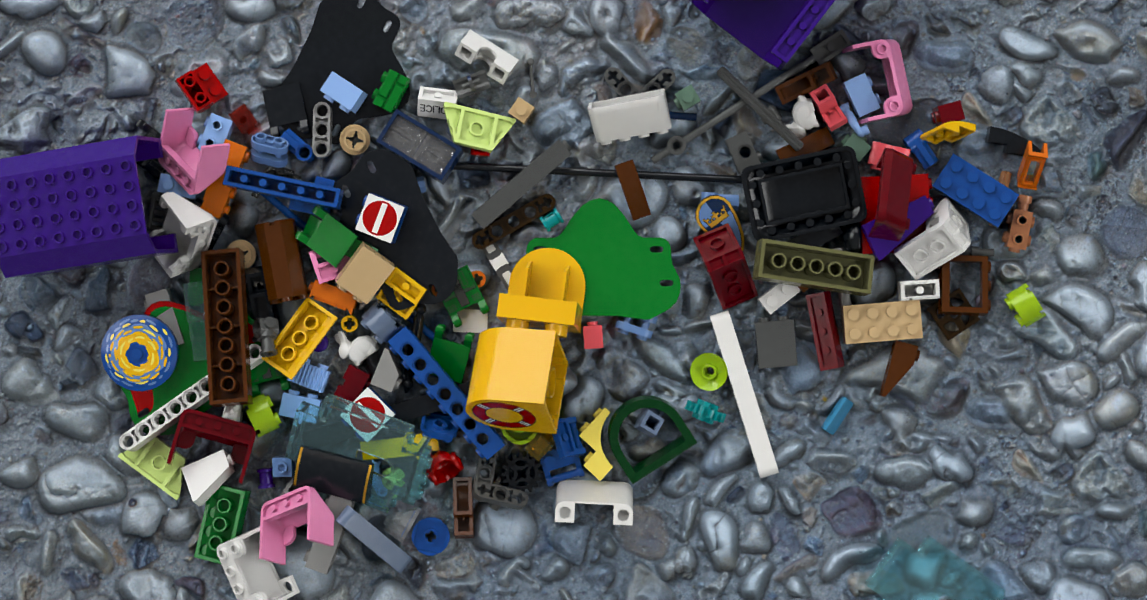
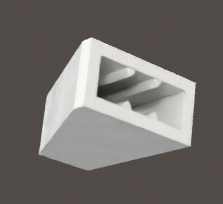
[181,449,235,507]

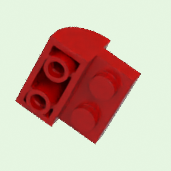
[175,63,228,114]

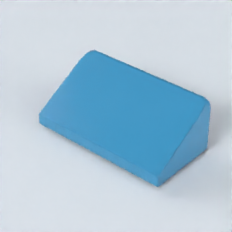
[821,396,853,435]

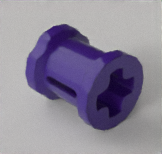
[257,468,275,489]

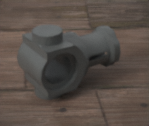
[252,317,279,357]

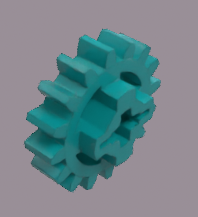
[685,398,726,424]

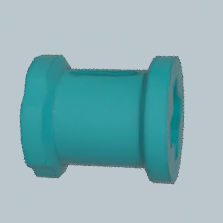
[540,208,564,232]

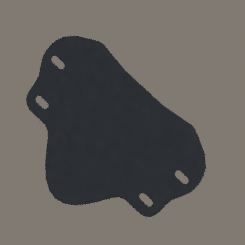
[280,0,410,144]
[325,149,458,310]

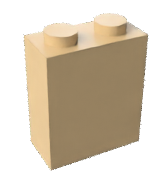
[335,242,395,304]

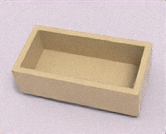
[840,300,923,344]

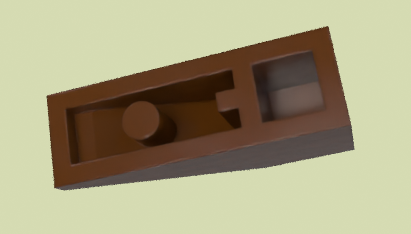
[879,340,920,397]

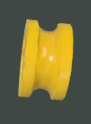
[341,315,359,332]

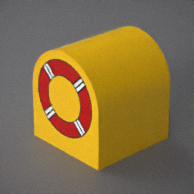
[465,327,568,434]

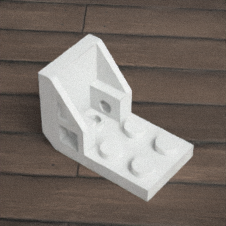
[894,197,971,280]

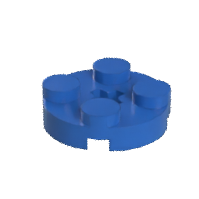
[420,412,459,443]
[411,517,450,556]

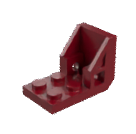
[693,223,758,311]

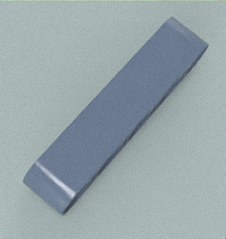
[335,505,412,574]

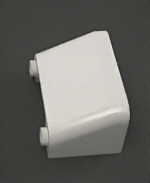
[149,192,217,278]

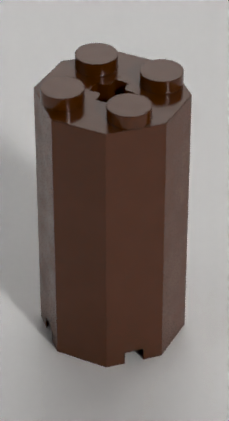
[255,218,308,305]

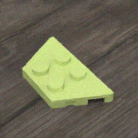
[443,102,516,153]
[118,437,186,500]

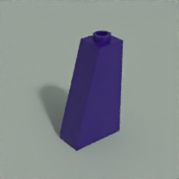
[860,195,935,261]

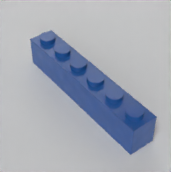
[223,165,344,210]

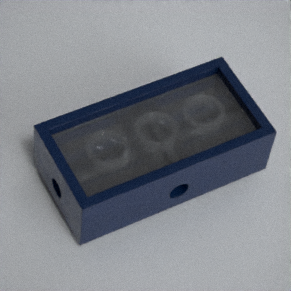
[376,109,464,185]

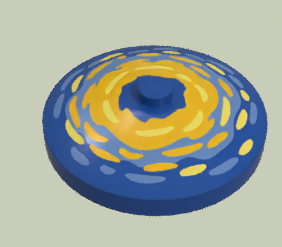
[101,314,179,391]

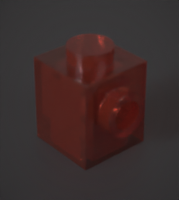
[229,104,260,135]

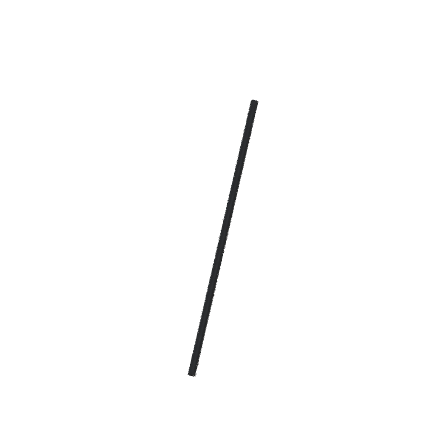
[453,162,742,184]

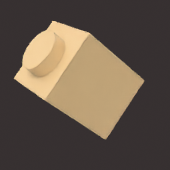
[508,97,535,125]

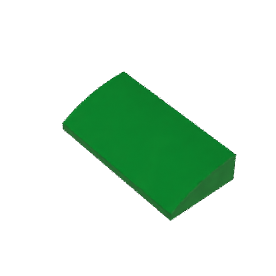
[194,484,251,564]

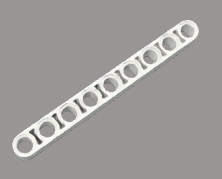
[710,310,779,479]
[119,344,264,452]

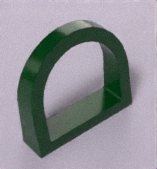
[608,396,697,484]

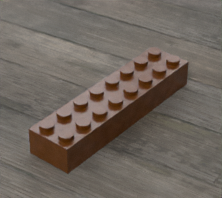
[201,248,253,407]

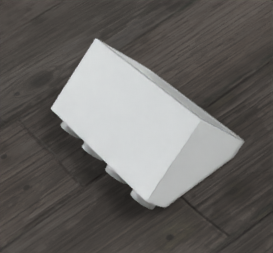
[588,88,672,145]

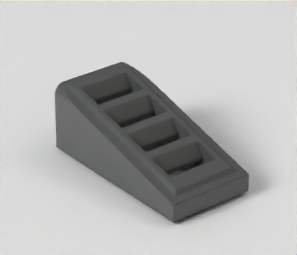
[147,191,168,231]

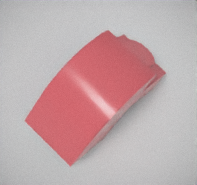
[809,84,848,132]

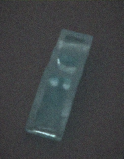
[183,282,207,362]

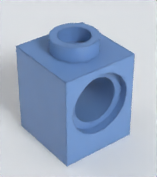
[272,456,295,477]

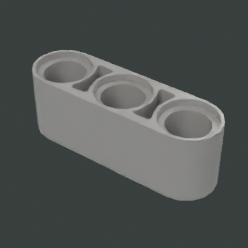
[312,102,333,158]

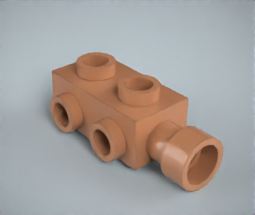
[1002,194,1035,253]

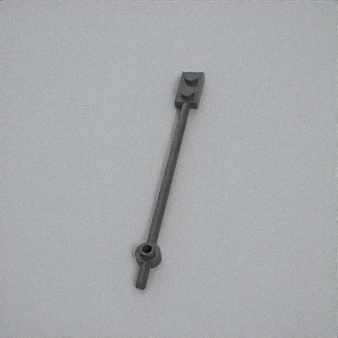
[651,29,852,164]

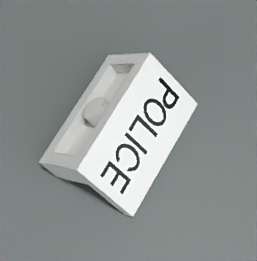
[417,86,458,120]

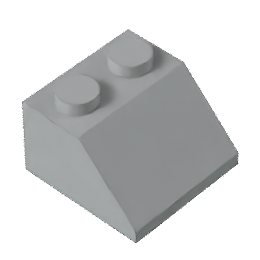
[370,347,403,393]

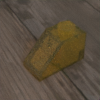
[525,433,555,461]

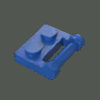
[552,417,587,459]
[538,449,585,487]

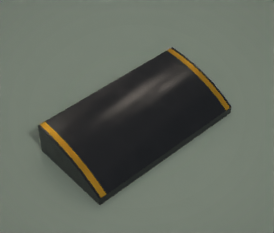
[293,445,374,504]

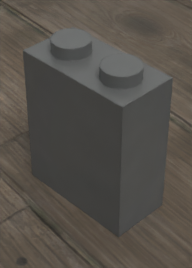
[754,316,798,369]

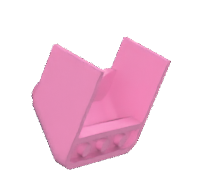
[842,39,913,125]
[158,107,230,195]
[259,486,334,565]

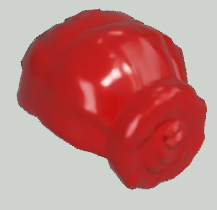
[425,450,464,486]

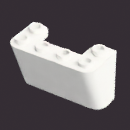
[555,479,633,525]
[217,526,300,600]

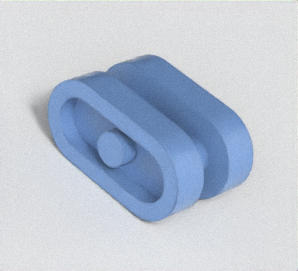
[251,132,289,168]
[615,317,658,341]

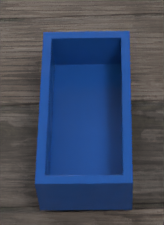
[932,153,1019,229]

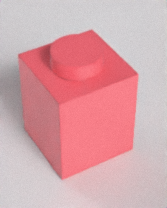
[583,321,603,349]

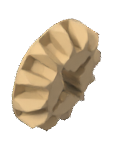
[339,124,370,155]
[227,240,257,270]

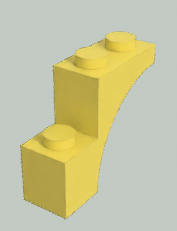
[579,407,613,481]

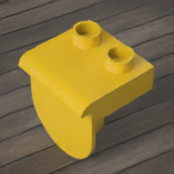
[496,248,586,338]

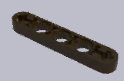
[472,194,556,249]

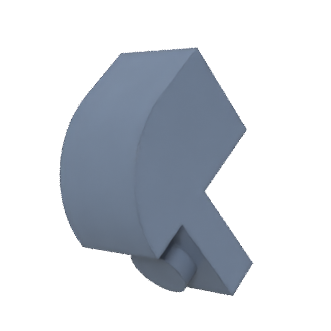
[634,408,665,438]

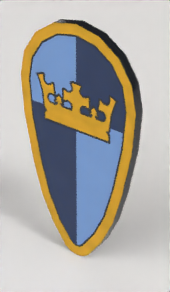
[695,195,745,251]

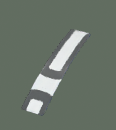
[482,242,513,291]

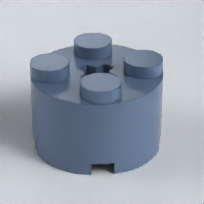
[360,300,405,344]

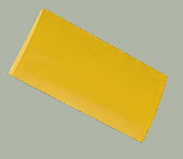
[261,297,338,380]

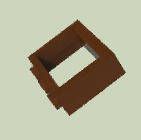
[938,255,991,316]

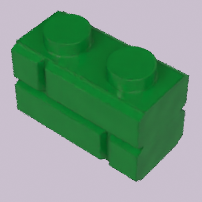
[371,69,411,114]

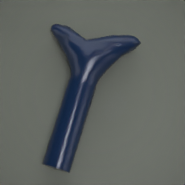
[669,111,697,121]

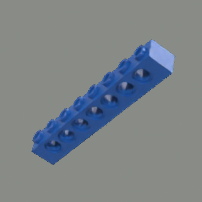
[388,326,506,460]

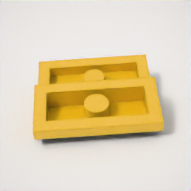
[920,121,976,144]
[375,267,427,320]

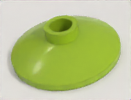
[690,353,728,391]

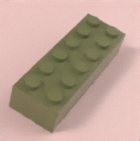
[752,238,875,296]

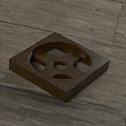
[927,288,980,341]

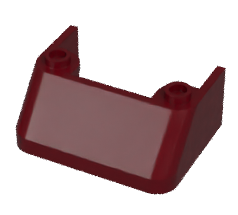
[868,148,916,241]
[167,409,256,485]

